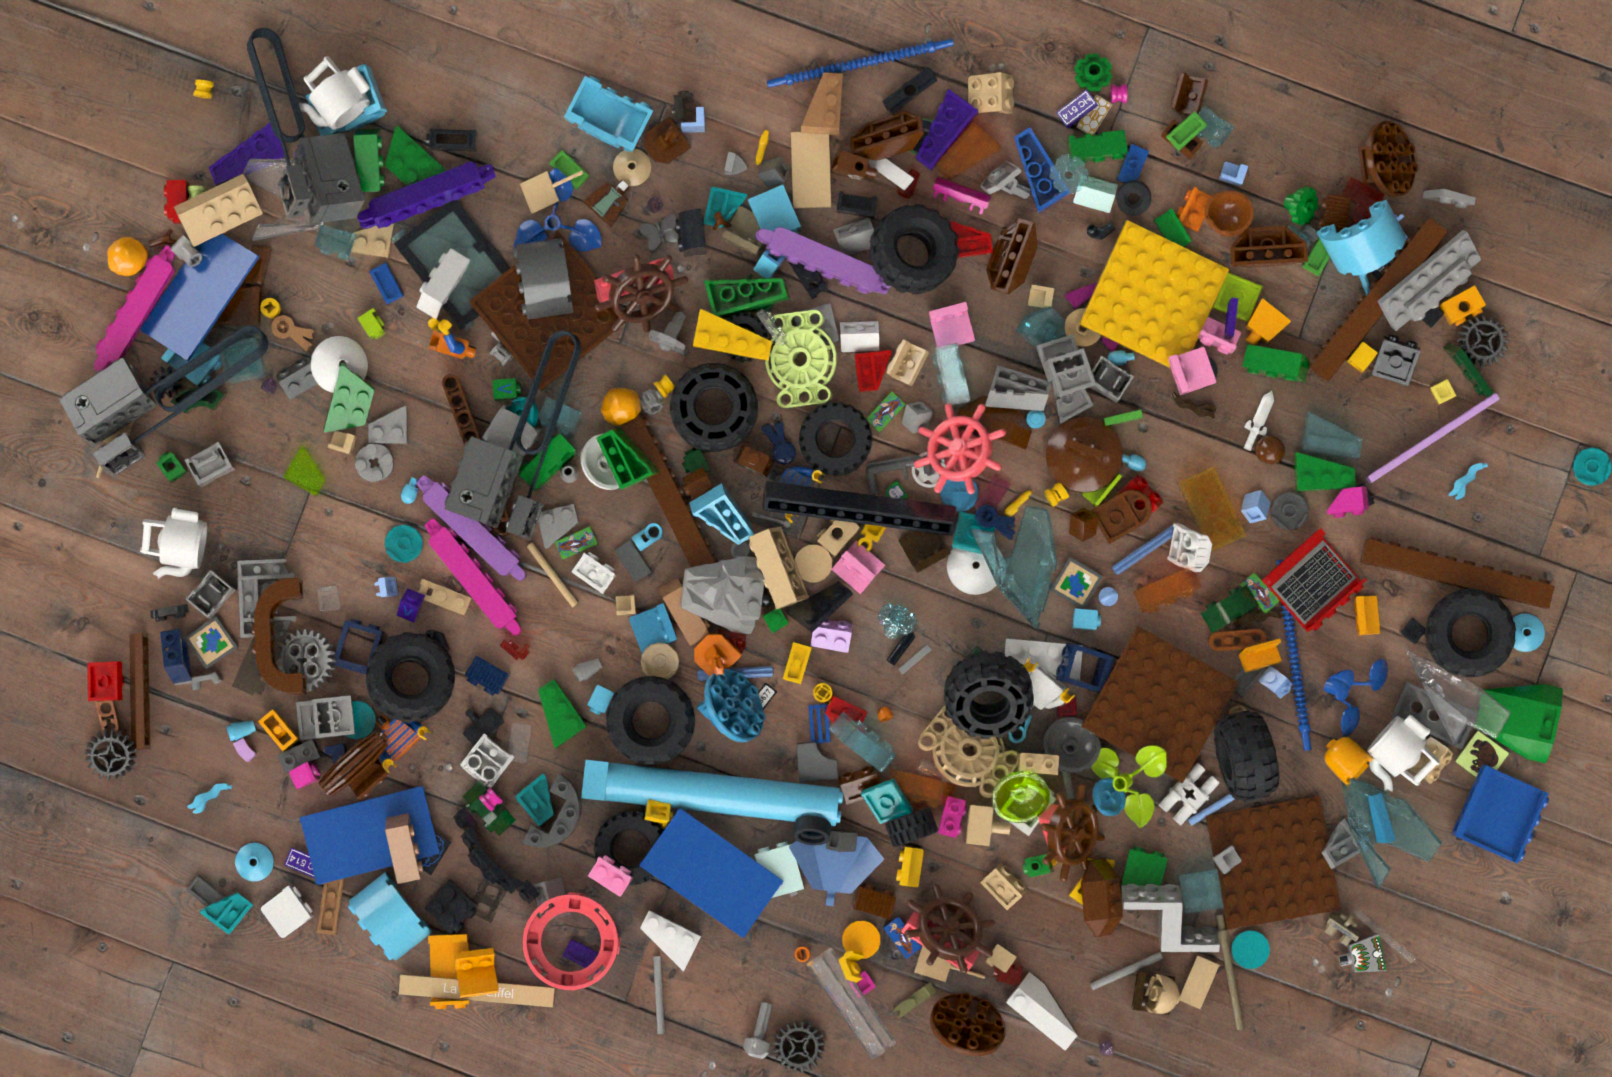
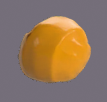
[107,237,148,276]
[600,387,641,426]

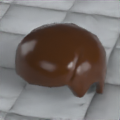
[1255,435,1285,465]

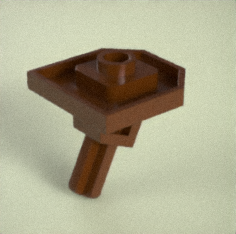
[644,116,691,164]

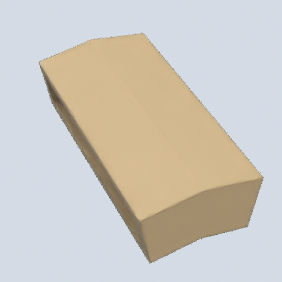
[1180,956,1219,1009]

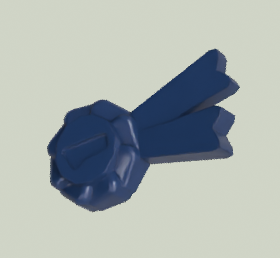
[761,422,796,465]
[975,504,1016,540]

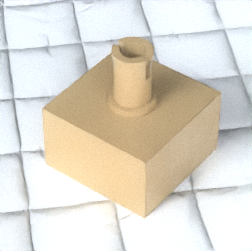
[965,805,1011,846]

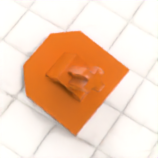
[694,634,742,676]

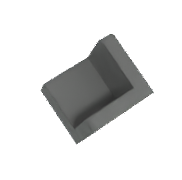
[757,156,791,187]
[826,829,858,852]

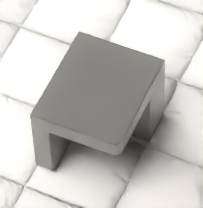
[902,401,933,433]
[1212,845,1241,874]

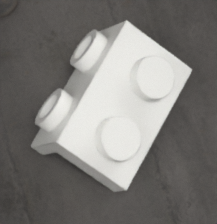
[572,552,616,594]

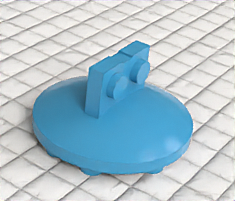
[697,669,766,742]

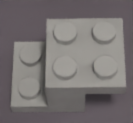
[1036,334,1096,397]
[296,695,355,741]

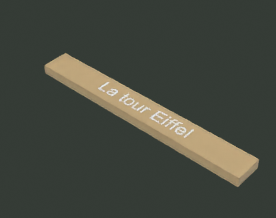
[399,974,555,1007]

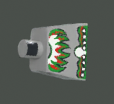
[1338,934,1386,972]

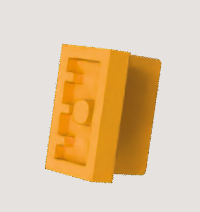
[455,948,499,998]

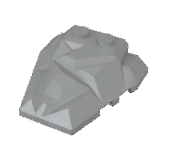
[680,556,765,634]

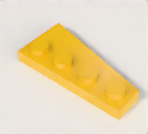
[693,309,772,361]

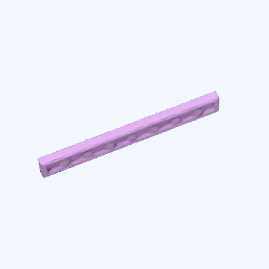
[1366,393,1500,484]

